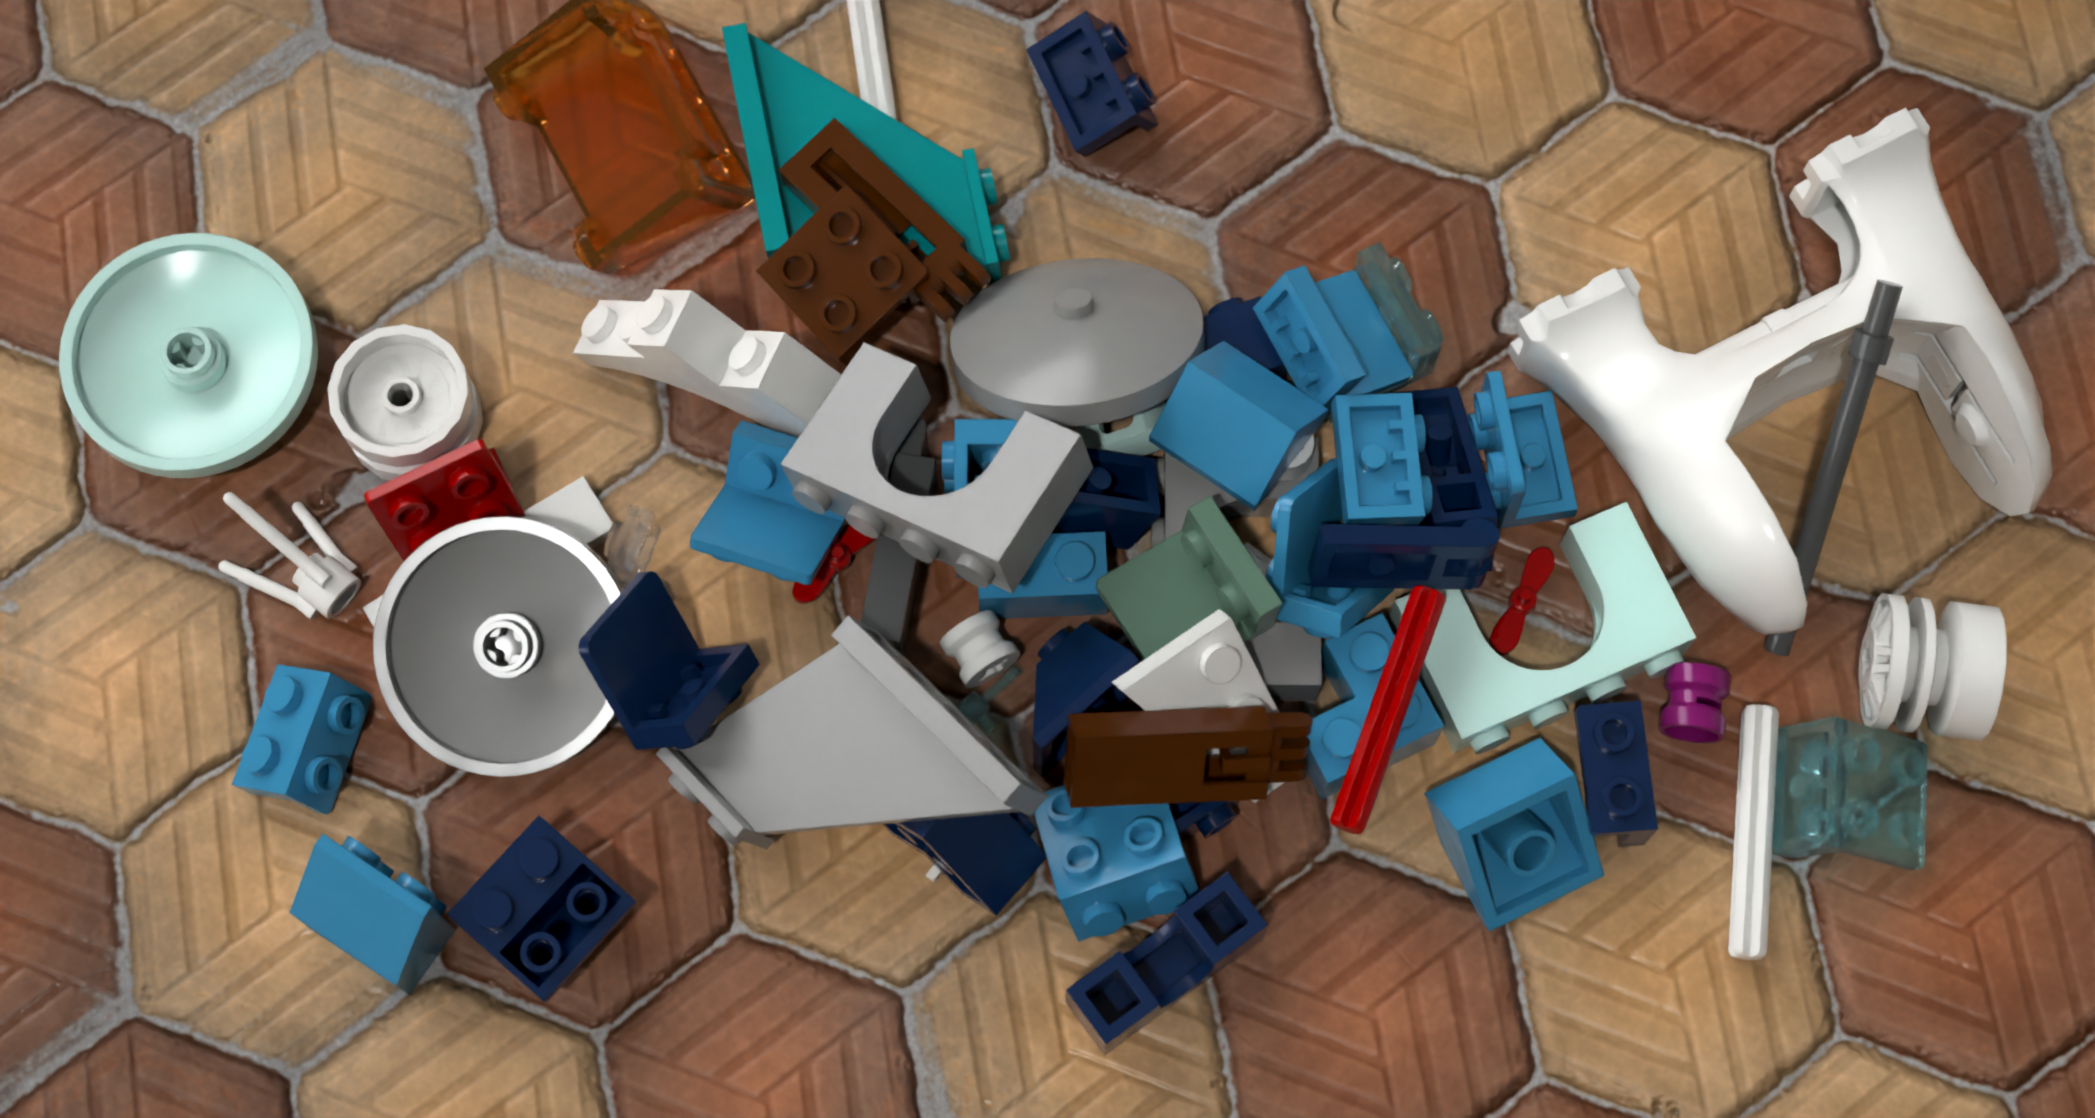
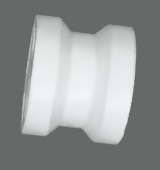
[939,610,1020,688]

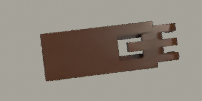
[779,118,991,322]
[1064,706,1313,808]

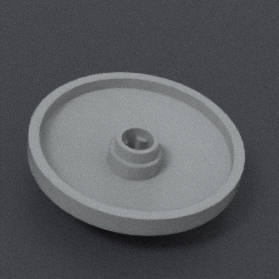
[950,258,1205,427]
[373,516,623,777]

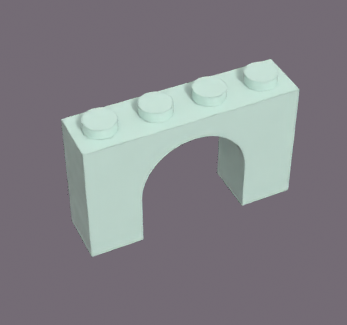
[1388,502,1696,754]

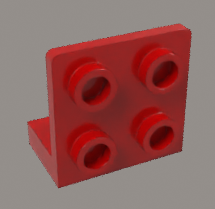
[364,439,526,561]

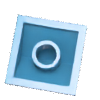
[1149,341,1329,511]

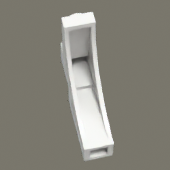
[573,289,841,437]

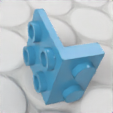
[1468,370,1578,529]
[1266,458,1394,638]
[1034,785,1200,942]

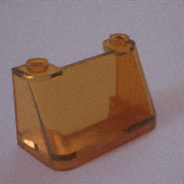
[484,0,755,274]

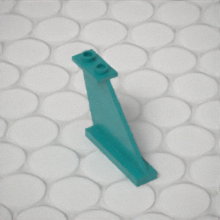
[722,22,1011,284]

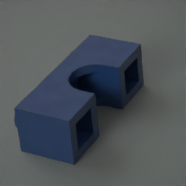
[1065,872,1268,1056]

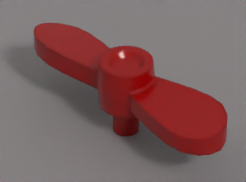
[792,525,875,604]
[1489,547,1555,656]

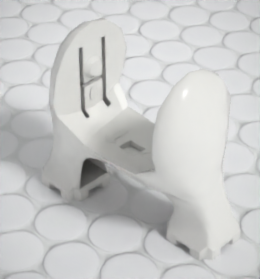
[1507,108,2052,635]

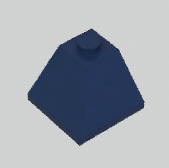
[1033,622,1139,778]

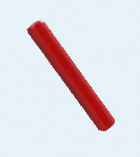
[1330,585,1446,834]

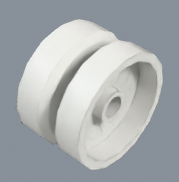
[327,324,483,481]

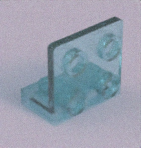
[1773,716,1927,871]

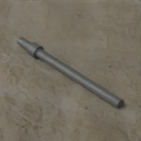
[1764,279,1903,656]

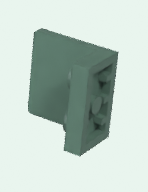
[1096,496,1283,660]

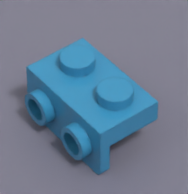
[232,664,372,814]

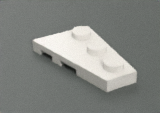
[1112,609,1285,803]

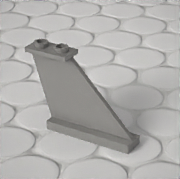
[656,615,1048,849]

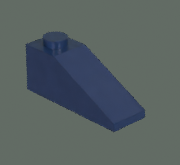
[1396,387,1498,572]

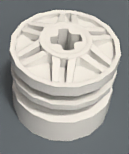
[1858,593,2007,741]

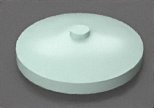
[59,233,318,478]

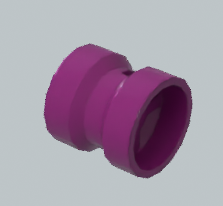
[1659,662,1732,743]

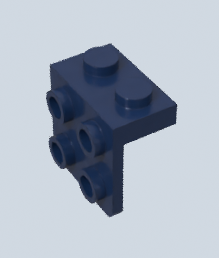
[579,571,760,750]

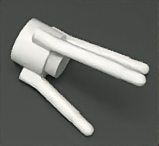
[218,492,361,620]

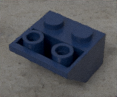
[447,815,637,1004]

